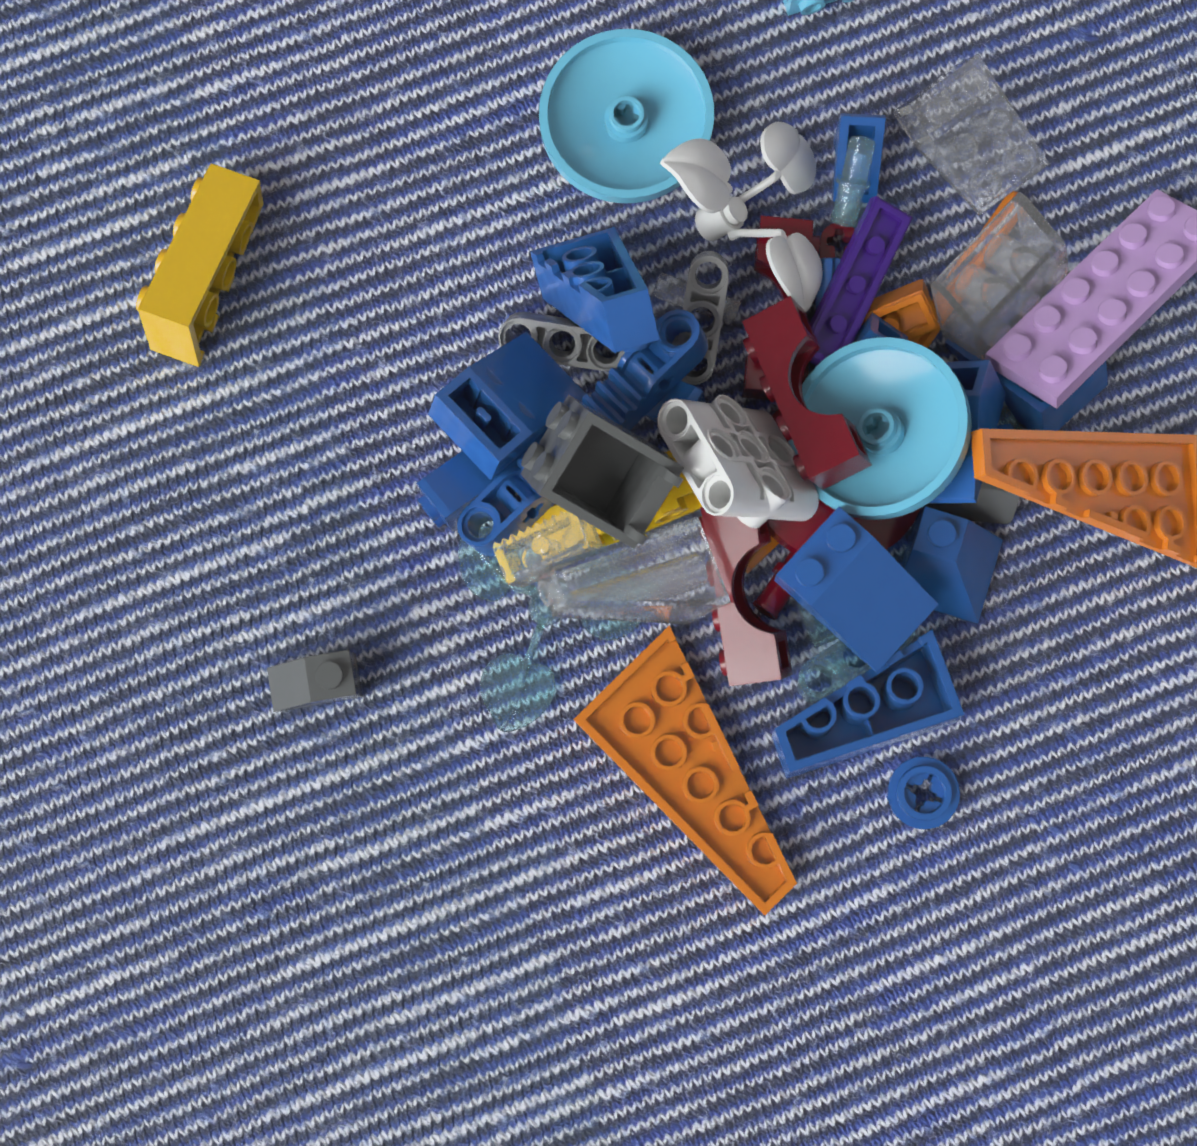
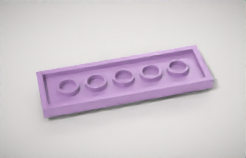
[985,189,1197,409]

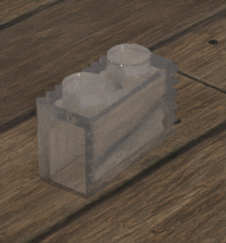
[492,511,604,588]

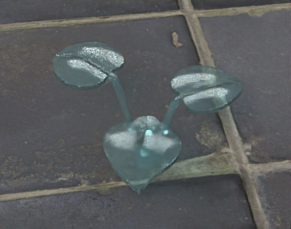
[458,526,657,732]

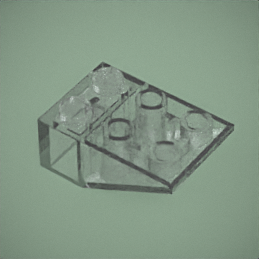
[893,53,1049,215]

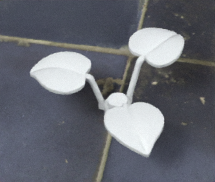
[660,122,823,312]

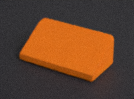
[861,279,940,340]

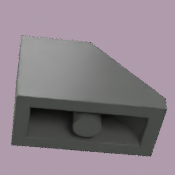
[267,650,363,712]

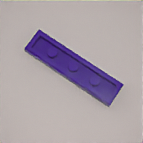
[809,196,913,366]

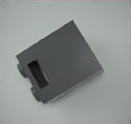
[521,394,684,549]

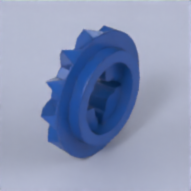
[886,757,960,829]

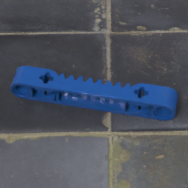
[457,309,708,557]

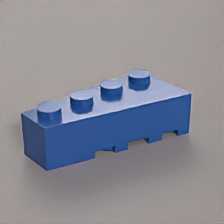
[530,227,660,353]
[772,629,964,779]

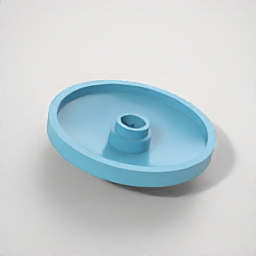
[539,29,714,203]
[788,337,972,520]

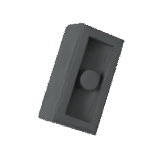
[923,481,1020,524]

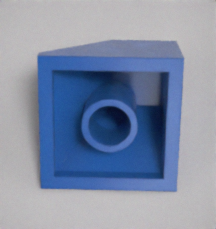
[901,506,1003,624]

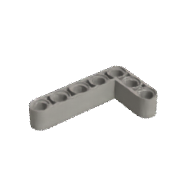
[498,251,729,385]

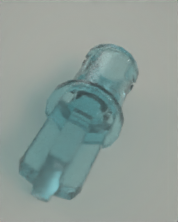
[830,136,876,227]

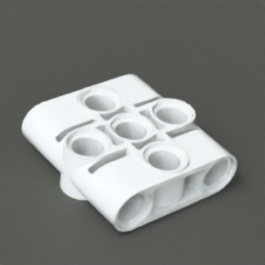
[658,395,819,529]

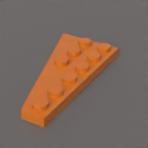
[971,429,1197,568]
[573,625,797,915]

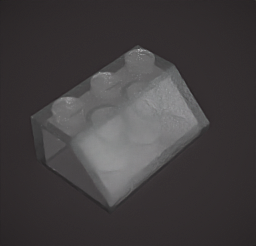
[930,192,1069,360]

